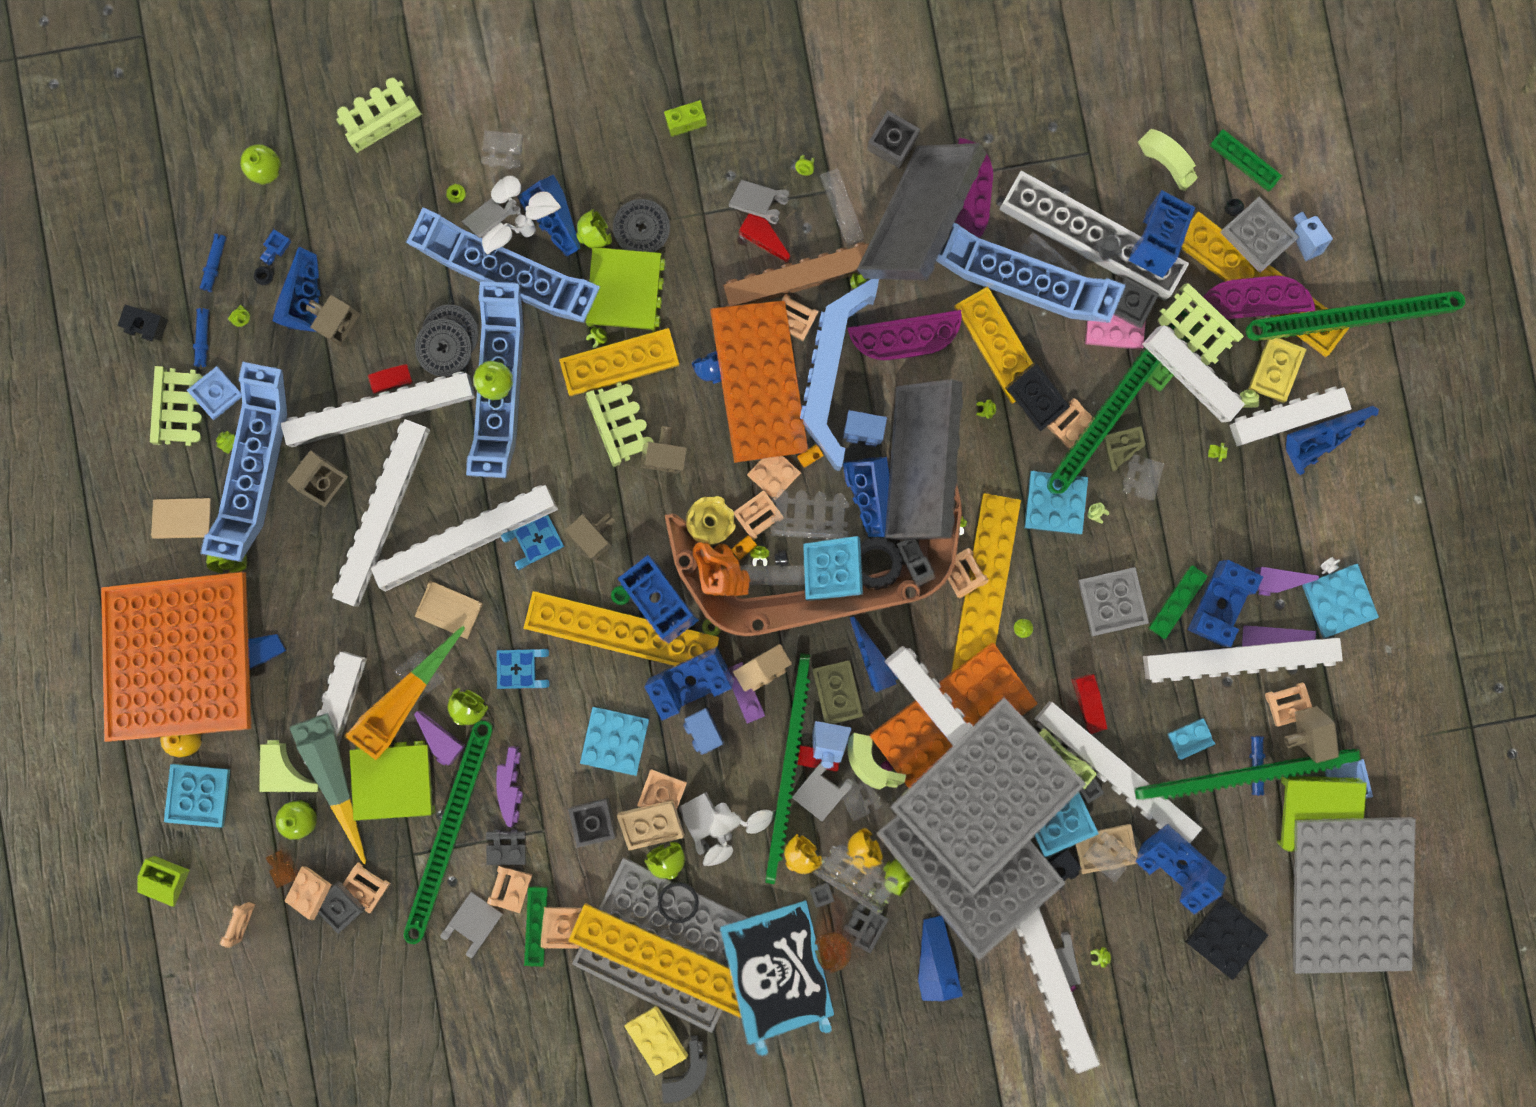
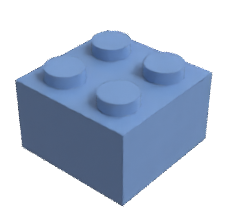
[843,410,887,447]
[683,707,724,754]

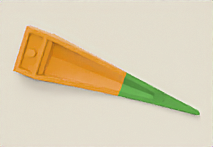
[345,626,465,760]

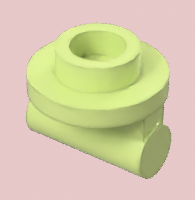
[1239,389,1259,408]

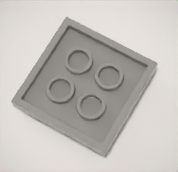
[1220,197,1299,273]
[1078,567,1149,636]

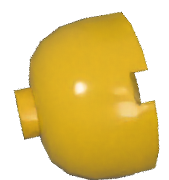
[160,733,202,757]
[847,828,883,869]
[784,834,822,874]

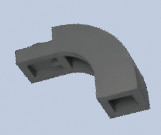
[897,539,935,587]
[662,1035,708,1104]

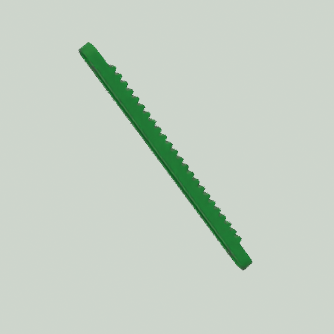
[1245,291,1465,341]
[1047,310,1188,494]
[765,653,810,884]
[404,720,493,944]
[1134,749,1361,800]

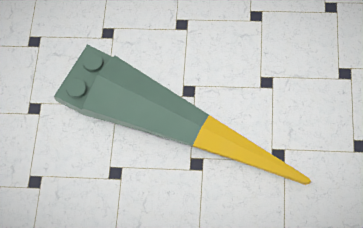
[290,713,366,864]

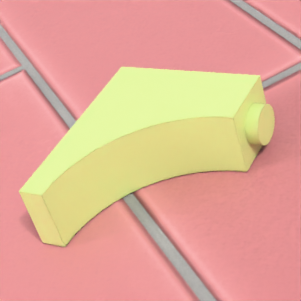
[259,740,321,792]

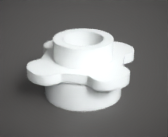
[1320,557,1340,574]

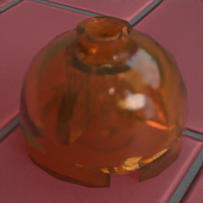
[815,932,852,974]

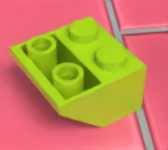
[137,856,190,907]

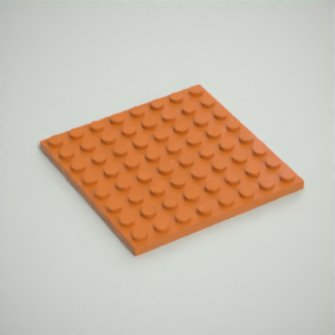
[101,572,251,742]

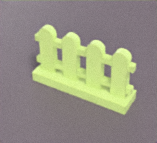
[336,78,422,153]
[1158,283,1244,365]
[150,366,203,446]
[586,382,653,467]

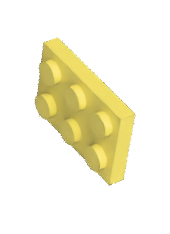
[1248,338,1306,403]
[624,1006,688,1076]

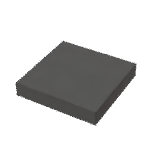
[1113,276,1159,329]
[318,881,366,934]

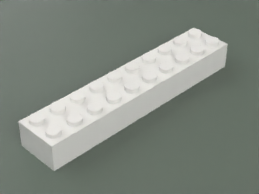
[999,171,1189,301]

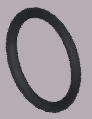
[658,882,699,924]

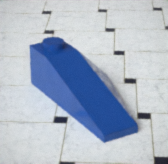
[517,175,580,256]
[272,247,320,332]
[843,457,889,537]
[850,616,898,692]
[248,634,286,671]
[918,915,963,1001]

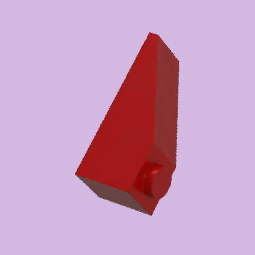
[739,213,790,263]
[1071,674,1107,734]

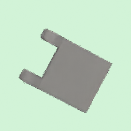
[729,180,789,224]
[461,198,521,238]
[792,761,853,821]
[678,792,732,855]
[440,892,503,958]
[1055,932,1081,986]

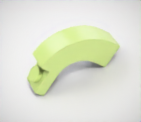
[1138,129,1198,191]
[1039,729,1097,789]
[848,733,906,790]

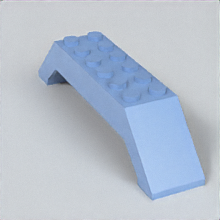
[406,208,600,323]
[936,223,1125,323]
[800,279,879,471]
[466,281,524,478]
[201,362,287,561]

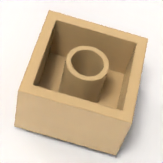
[733,644,792,692]

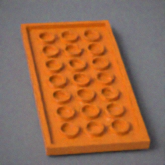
[710,301,808,463]
[869,642,1038,788]

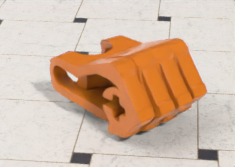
[693,542,750,596]

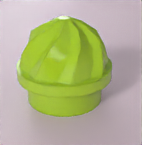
[1014,619,1033,638]

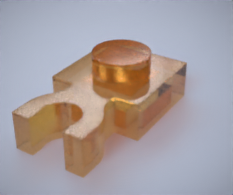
[265,850,296,888]

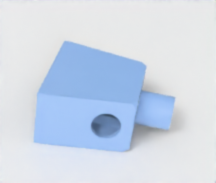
[1294,212,1333,261]
[812,721,851,768]

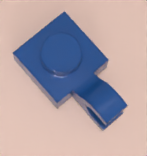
[260,229,292,266]

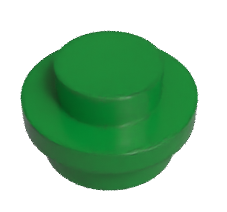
[611,586,630,605]

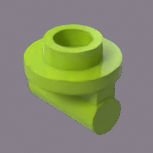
[227,305,250,327]
[216,431,235,454]

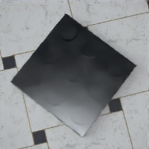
[1185,897,1268,980]

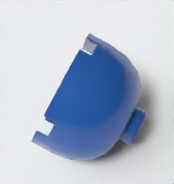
[691,351,721,384]

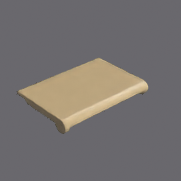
[151,498,211,539]
[415,581,483,639]

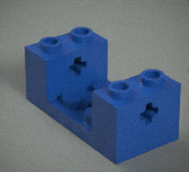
[1128,190,1195,278]
[617,555,699,644]
[1187,560,1263,647]
[644,647,734,720]
[1135,824,1226,914]

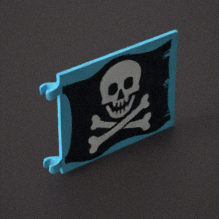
[720,900,834,1056]

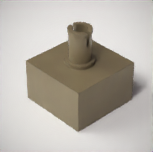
[306,295,361,346]
[640,426,686,474]
[287,450,348,507]
[565,513,616,560]
[1284,706,1339,763]

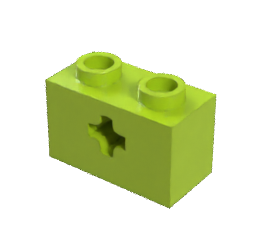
[664,100,707,137]

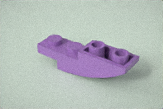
[496,746,523,827]

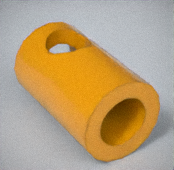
[797,444,823,468]
[731,535,757,560]

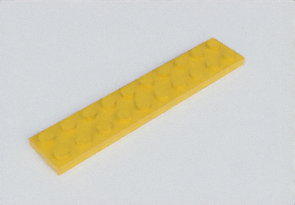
[1181,211,1350,357]
[951,493,1021,673]
[523,591,720,666]
[568,903,741,1018]

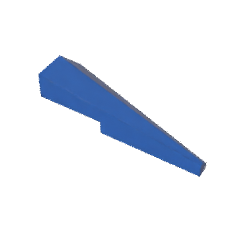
[1286,406,1379,475]

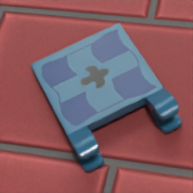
[501,515,564,570]
[497,649,549,689]

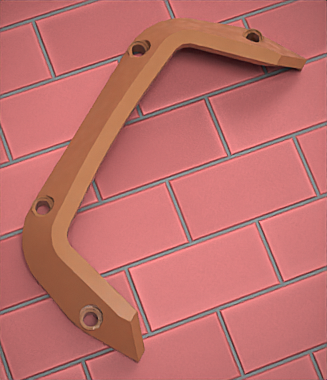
[665,486,962,636]

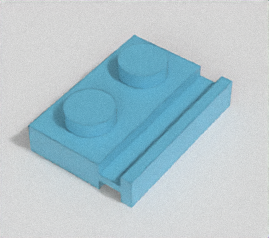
[1167,718,1215,760]

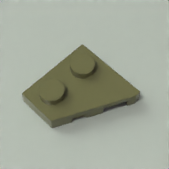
[1103,426,1146,471]

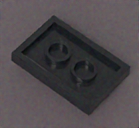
[1005,363,1070,432]

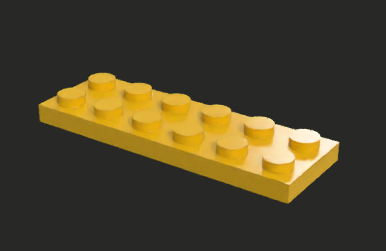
[954,286,1033,405]
[559,328,680,397]

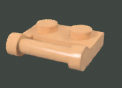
[781,294,819,341]
[1047,398,1093,449]
[734,490,784,540]
[948,548,989,599]
[1265,682,1312,727]
[343,862,391,914]
[487,865,533,913]
[220,902,255,947]

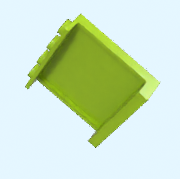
[586,247,665,332]
[350,740,435,821]
[1277,776,1367,852]

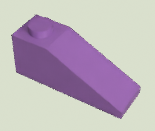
[1255,567,1319,596]
[728,662,765,724]
[414,711,466,765]

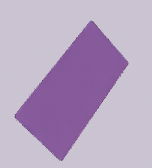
[1242,626,1316,647]

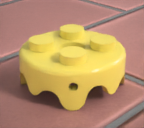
[686,496,736,545]

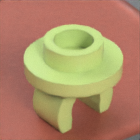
[1088,503,1109,524]

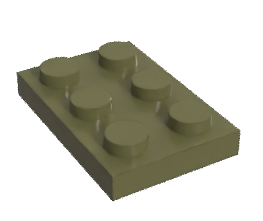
[812,660,863,724]

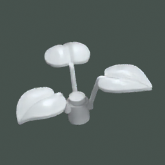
[482,176,561,255]
[703,803,776,866]

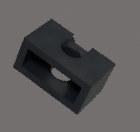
[117,304,168,342]
[1047,849,1082,890]

